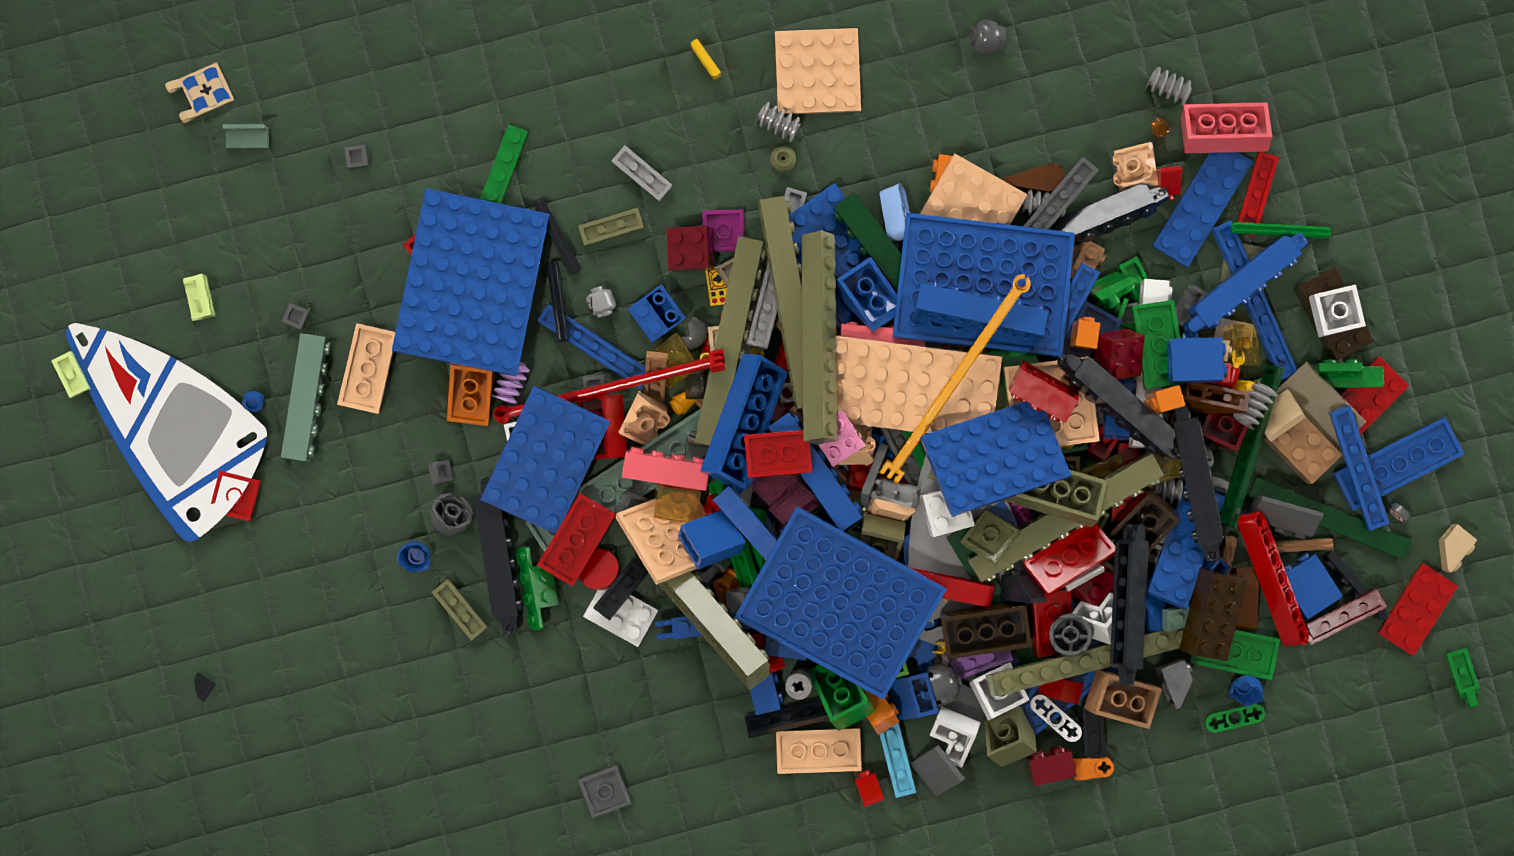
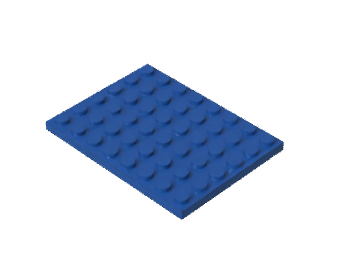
[392,188,549,377]
[892,213,1075,358]
[734,506,947,700]

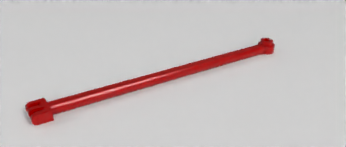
[493,349,725,424]

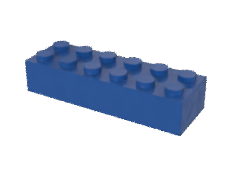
[913,282,1048,344]
[700,354,788,489]
[768,413,863,532]

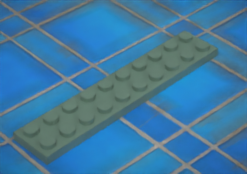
[526,409,708,552]

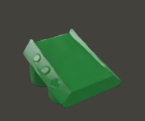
[1086,272,1138,310]

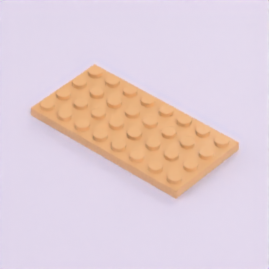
[836,335,1002,434]

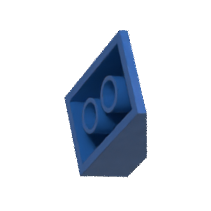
[835,257,897,332]

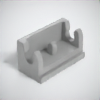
[871,477,921,508]

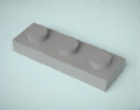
[612,145,673,202]

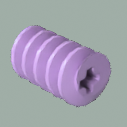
[491,362,530,404]

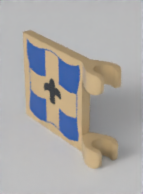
[165,62,234,123]

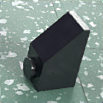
[1001,570,1046,603]

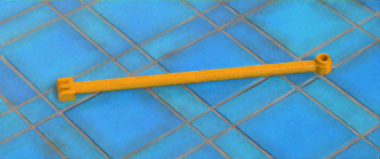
[879,274,1031,484]

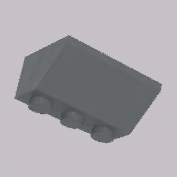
[1249,496,1324,540]

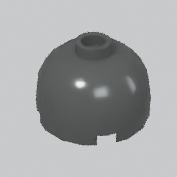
[430,493,473,536]
[1049,614,1092,657]
[926,664,962,707]

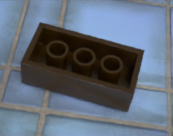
[1293,267,1375,361]
[1103,486,1181,572]
[1179,568,1248,661]
[940,602,1032,660]

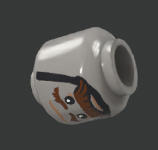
[586,286,616,318]

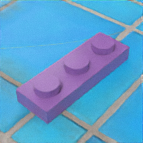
[950,650,1015,680]

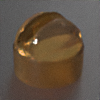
[1151,119,1169,137]

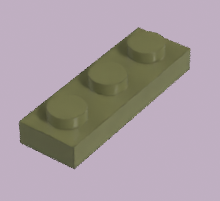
[578,208,644,246]
[432,579,488,641]

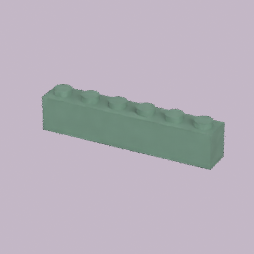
[281,333,331,462]

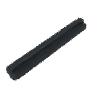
[533,199,581,275]
[547,262,569,342]

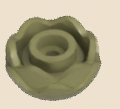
[770,146,796,172]

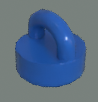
[242,391,264,412]

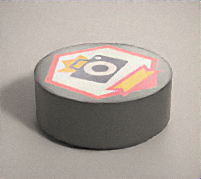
[1388,503,1410,523]

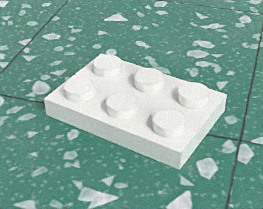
[583,588,658,647]

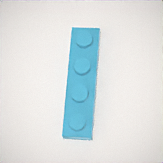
[880,715,916,798]

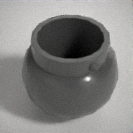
[969,20,1006,55]

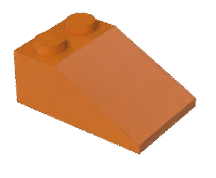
[447,364,495,426]

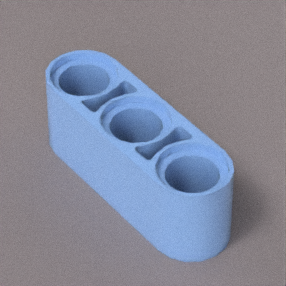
[880,183,910,243]

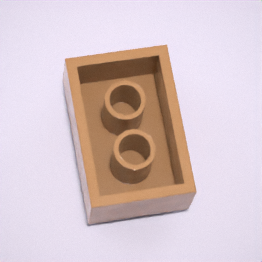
[1263,418,1342,484]
[1084,669,1162,729]

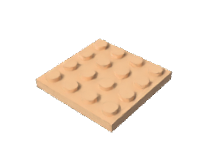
[775,28,861,115]
[920,153,1027,225]
[1003,356,1100,446]
[616,488,706,585]

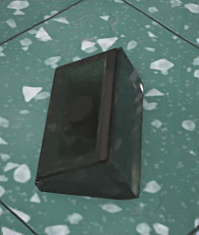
[685,357,710,399]

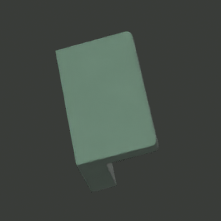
[223,124,269,149]

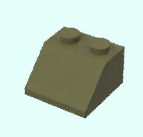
[857,513,906,560]
[984,706,1037,767]

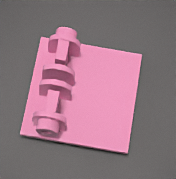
[819,410,865,467]

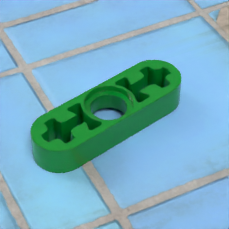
[1204,703,1265,733]

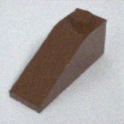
[1001,163,1064,194]
[1183,383,1251,414]
[1231,566,1259,630]

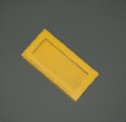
[691,39,721,80]

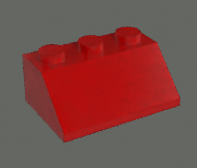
[1009,360,1079,423]
[577,394,627,460]

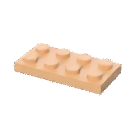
[337,323,395,414]
[776,728,862,774]

